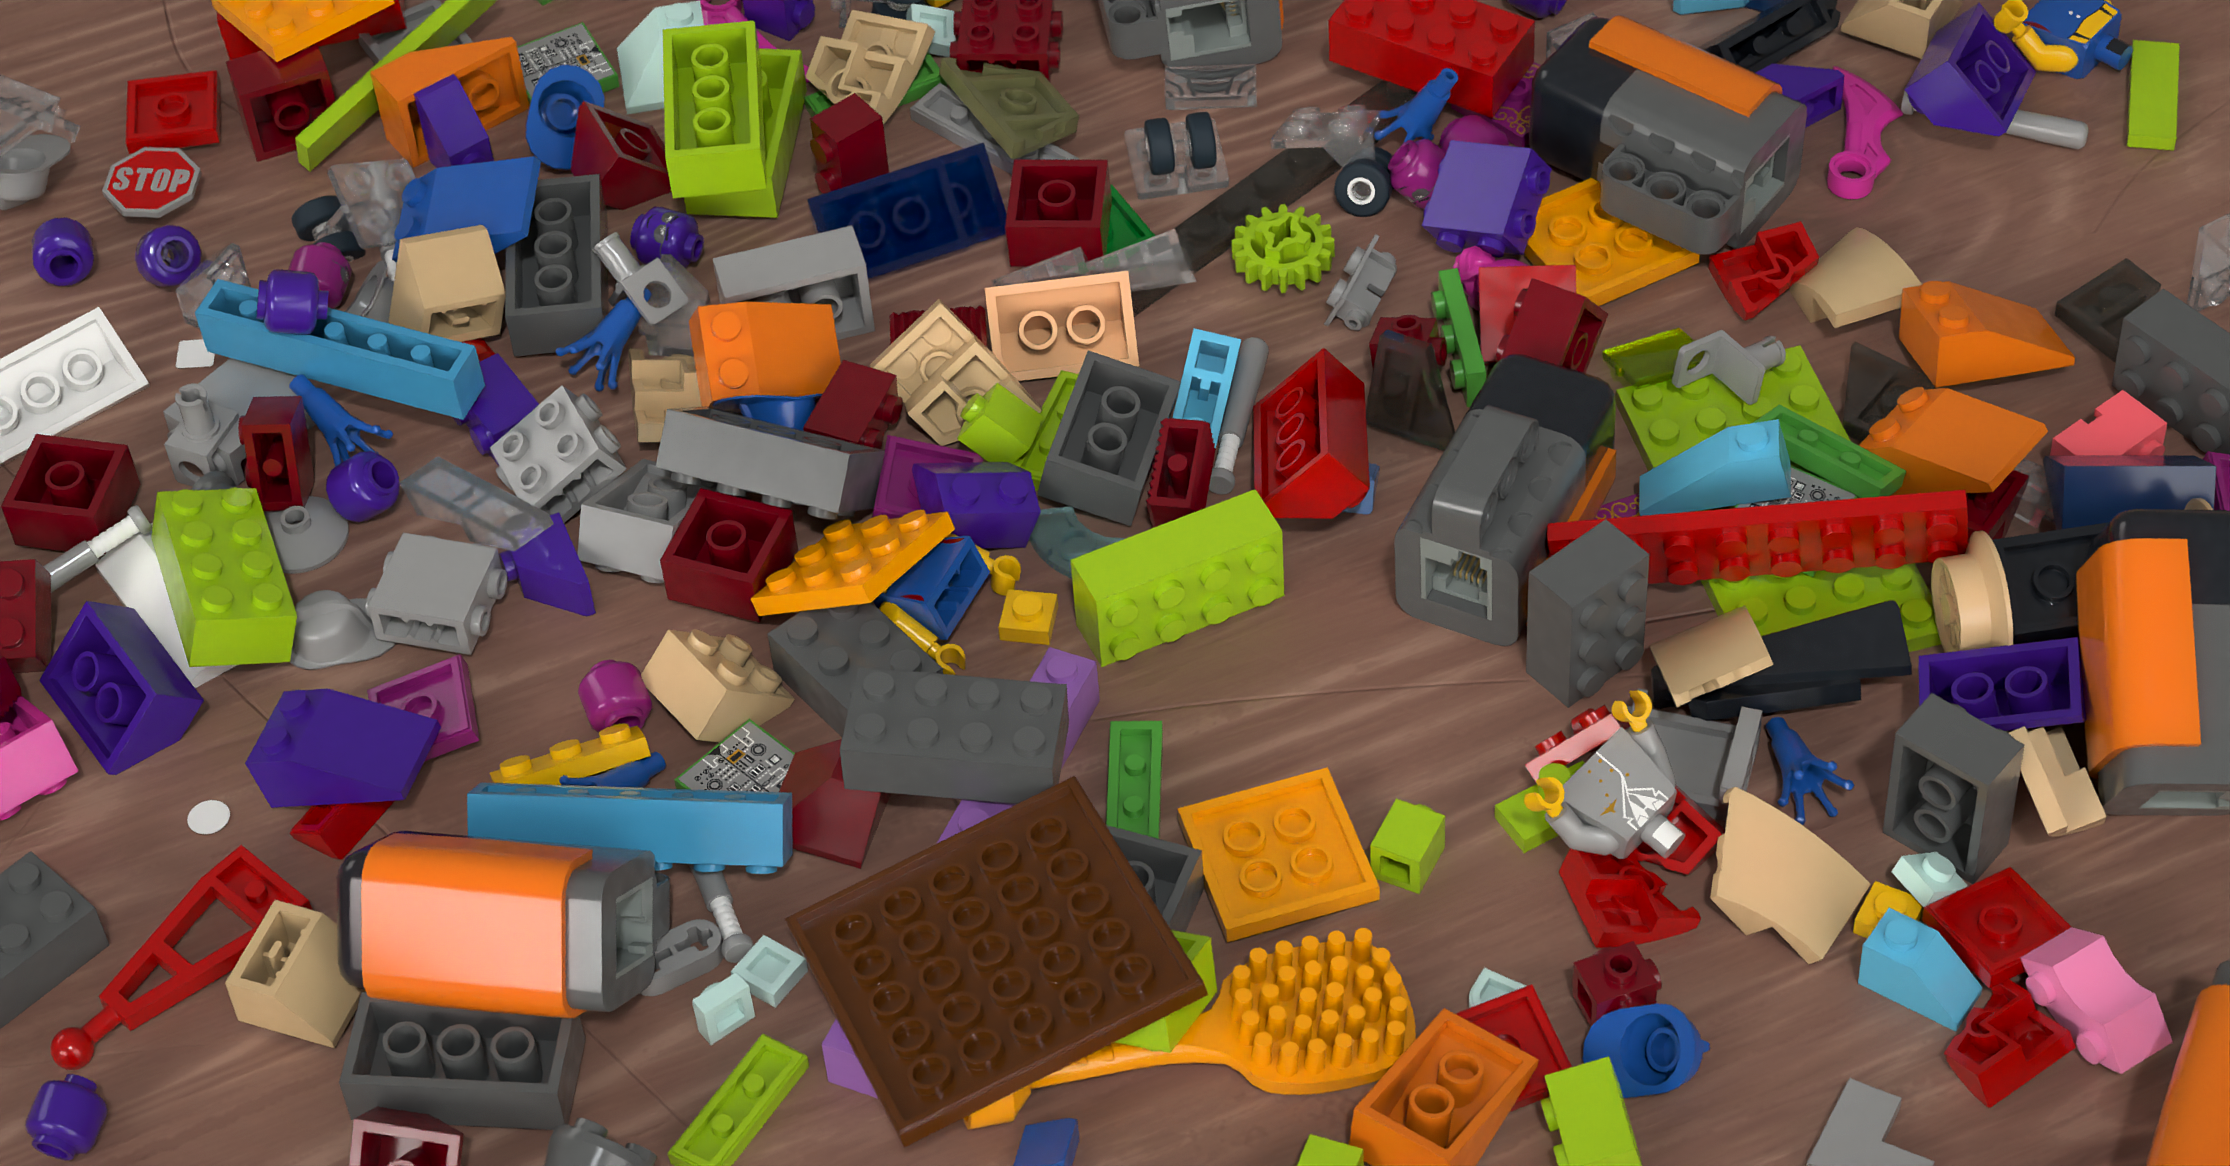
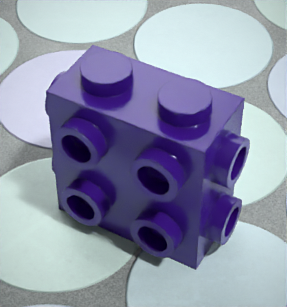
[1422,140,1552,257]

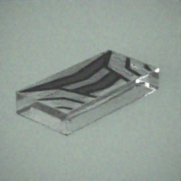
[1165,64,1257,110]

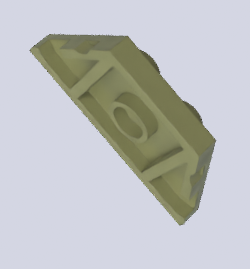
[939,57,1079,159]

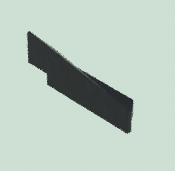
[1698,0,1841,73]
[1651,600,1912,721]

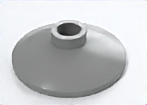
[264,496,349,574]

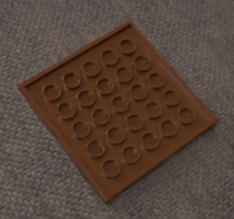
[785,776,1208,1148]

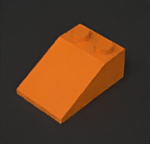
[370,37,530,168]
[1899,281,2075,388]
[688,302,841,408]
[1859,387,2048,496]
[1349,1008,1539,1166]

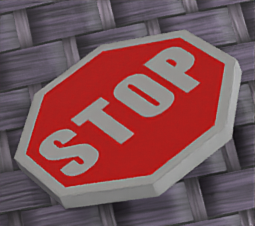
[102,147,202,218]

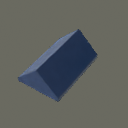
[2043,455,2216,530]

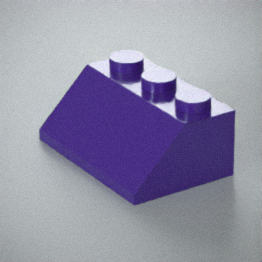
[1904,2,2036,137]
[39,601,204,775]
[1918,637,2086,731]

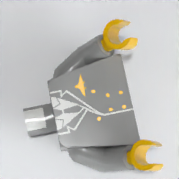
[1524,691,1685,859]

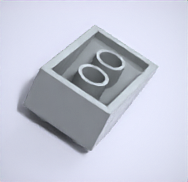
[578,459,729,583]

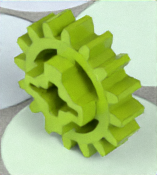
[1232,204,1335,293]

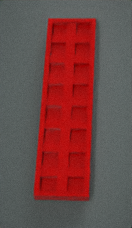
[1547,490,1968,585]

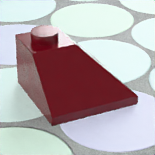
[571,101,672,210]
[779,739,891,869]
[349,1106,464,1166]

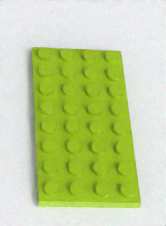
[1615,345,1942,652]

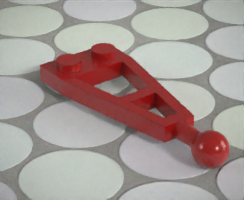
[50,845,313,1070]

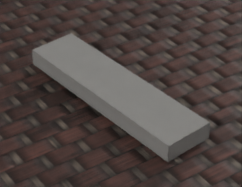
[910,83,1079,175]

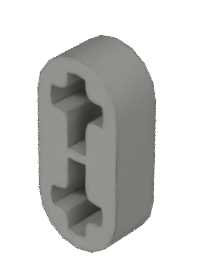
[639,919,724,996]

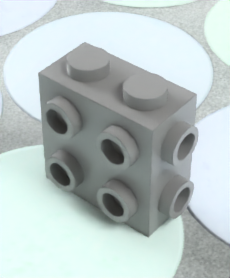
[490,385,627,523]
[366,533,507,655]

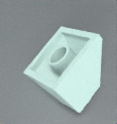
[617,0,704,114]

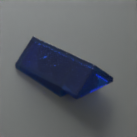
[807,142,1007,279]

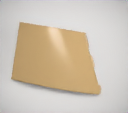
[806,10,936,124]
[1789,227,1922,328]
[870,299,1042,446]
[629,349,732,442]
[1649,605,1773,707]
[2009,726,2107,837]
[1710,786,1871,964]

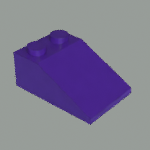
[245,688,441,808]

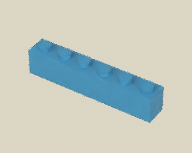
[195,279,485,420]
[467,782,792,874]

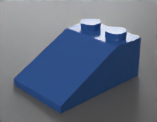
[392,156,541,262]

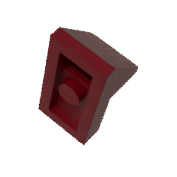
[1966,470,2029,541]

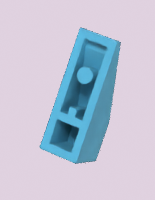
[1172,328,1241,448]
[1639,419,1791,516]

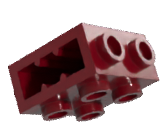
[950,0,1063,83]

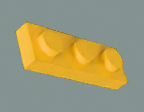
[489,723,651,785]

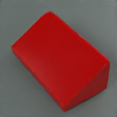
[290,801,394,860]

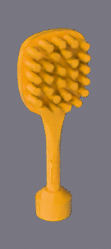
[963,928,1416,1130]

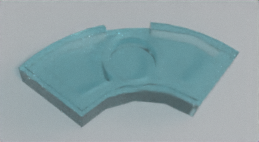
[1029,506,1126,579]

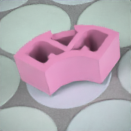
[2021,927,2173,1074]

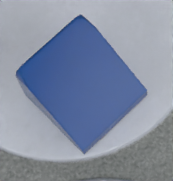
[1013,1118,1080,1166]

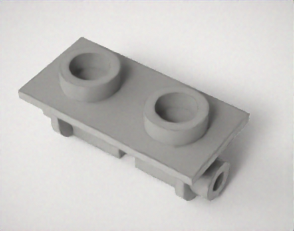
[1324,234,1397,330]

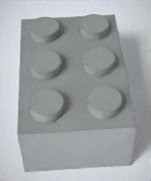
[713,226,875,340]

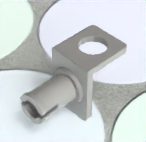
[592,232,689,326]
[1672,330,1786,405]
[164,383,239,487]

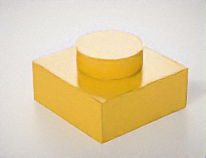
[998,589,1059,645]
[1853,881,1924,938]

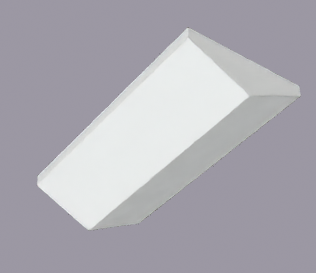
[0,307,149,467]
[95,523,237,688]

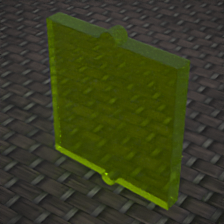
[1602,328,1705,390]

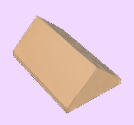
[984,271,1140,381]

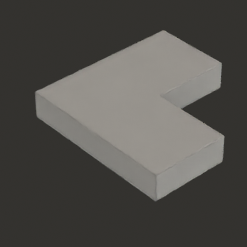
[1807,1078,1935,1166]

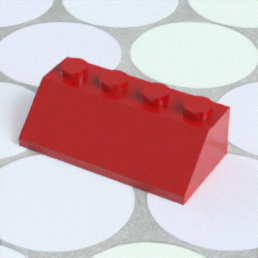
[1253,348,1370,519]

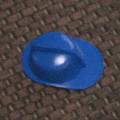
[526,65,605,170]
[712,393,823,431]
[1583,1003,1710,1098]

